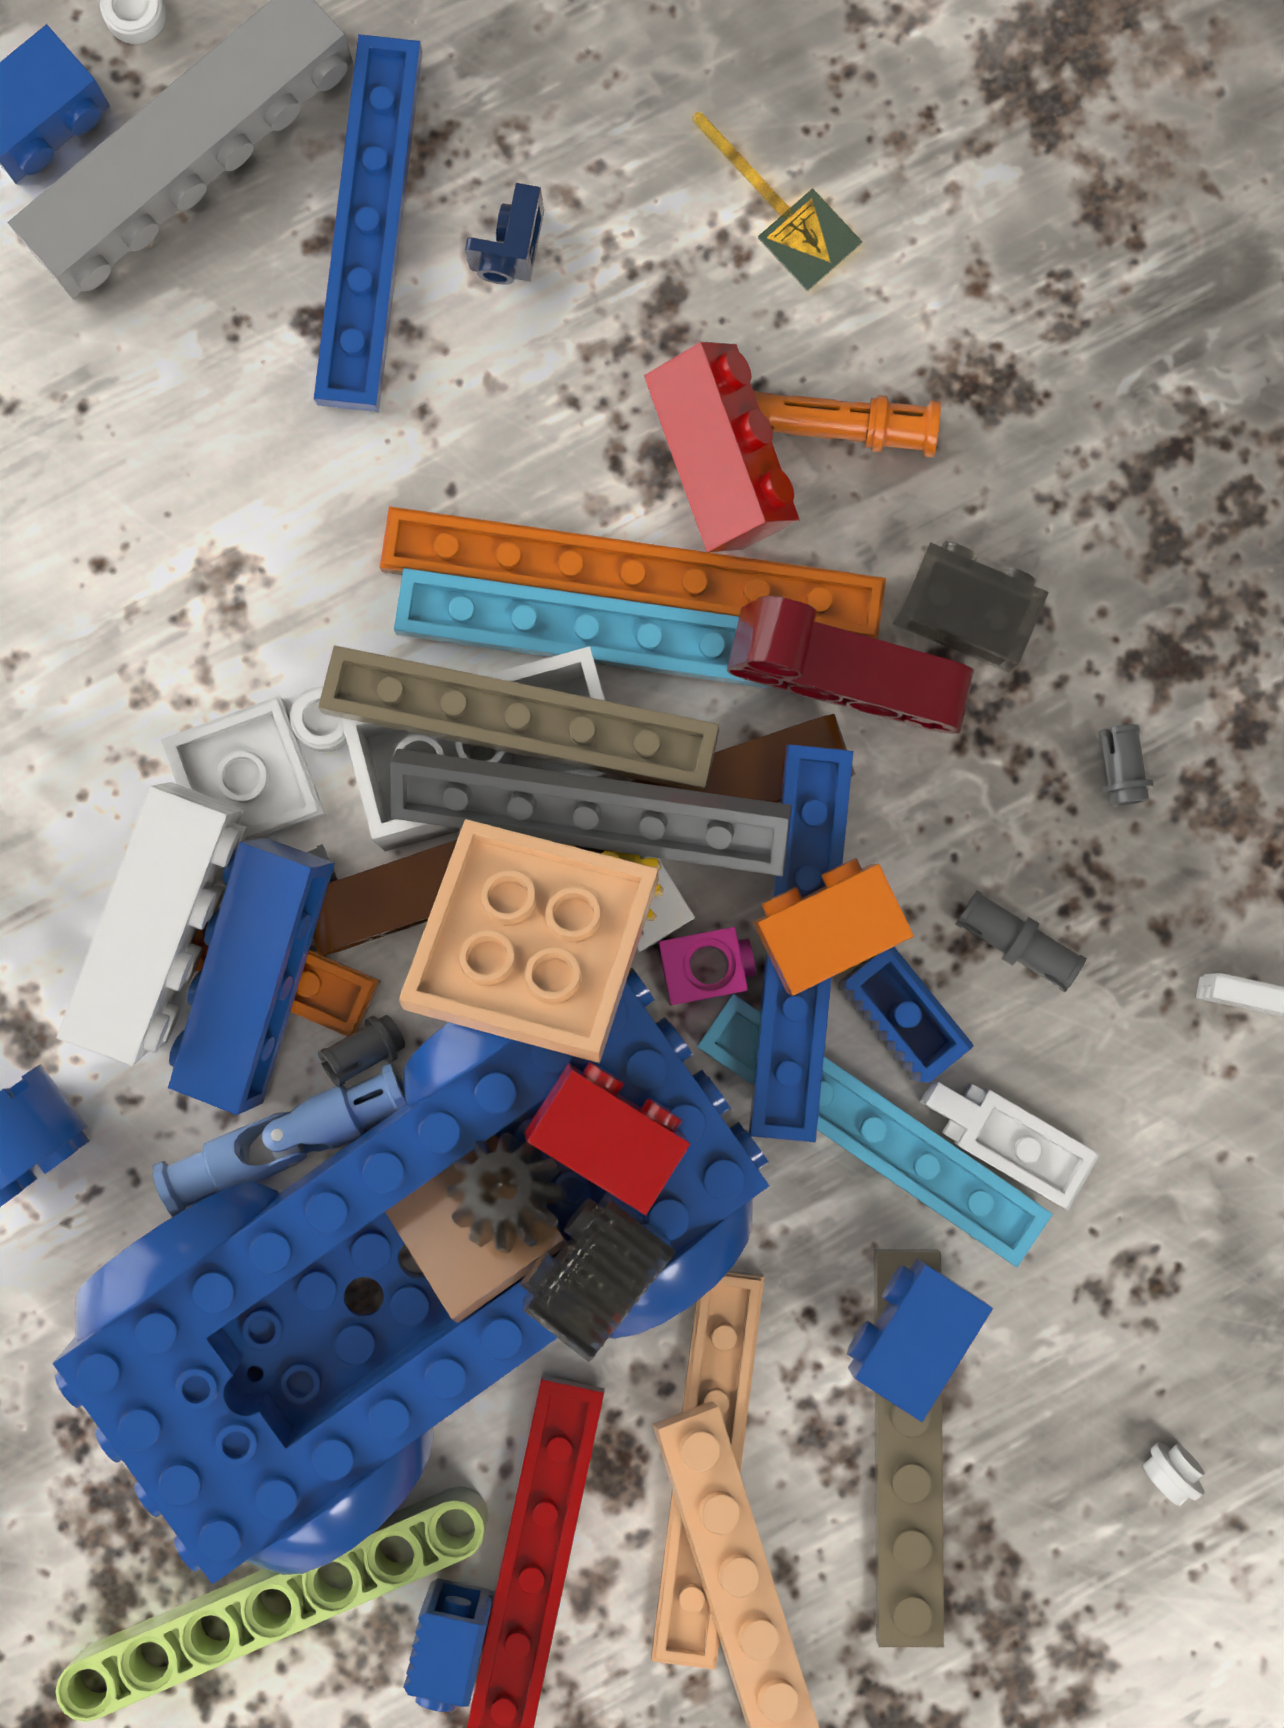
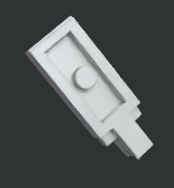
[920,1080,1100,1211]

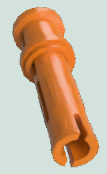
[754,391,941,458]

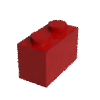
[525,1062,691,1215]

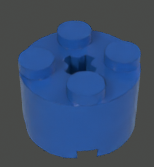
[0,1064,90,1207]

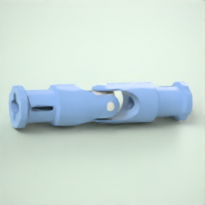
[153,1063,407,1217]

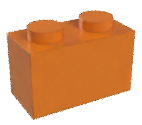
[752,858,914,996]

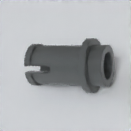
[1098,724,1154,807]
[318,1015,405,1087]

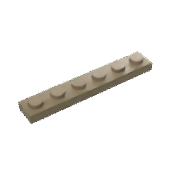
[318,645,720,793]
[874,1249,944,1647]

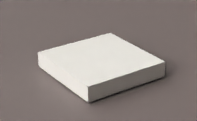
[161,695,326,841]

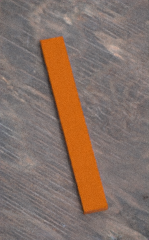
[380,506,886,639]

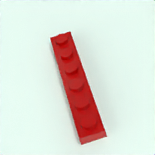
[467,1375,605,1728]

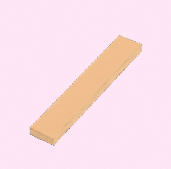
[651,1270,765,1670]

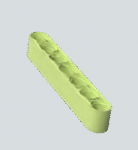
[56,1486,489,1722]

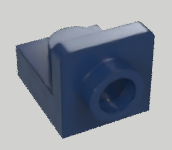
[465,183,544,285]

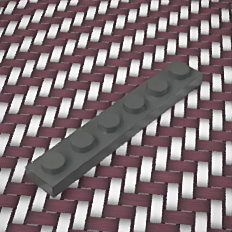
[390,748,792,876]

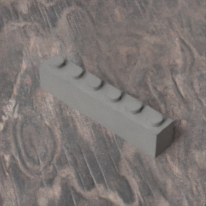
[7,0,353,299]

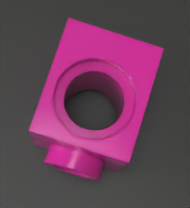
[658,927,756,1006]

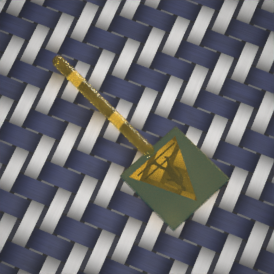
[692,112,863,292]

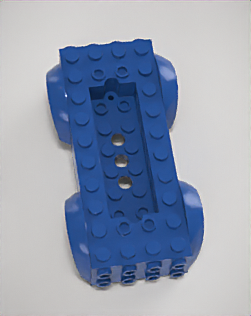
[52,968,770,1585]

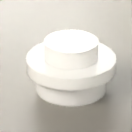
[1143,1442,1205,1506]

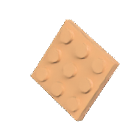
[399,819,659,1063]

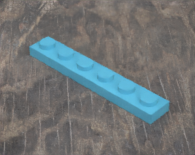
[394,568,770,689]
[696,994,1053,1268]

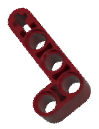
[727,596,974,734]

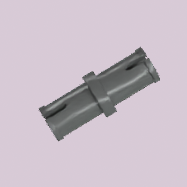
[955,890,1087,993]

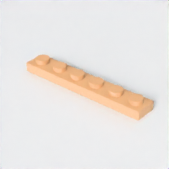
[652,1401,819,1728]

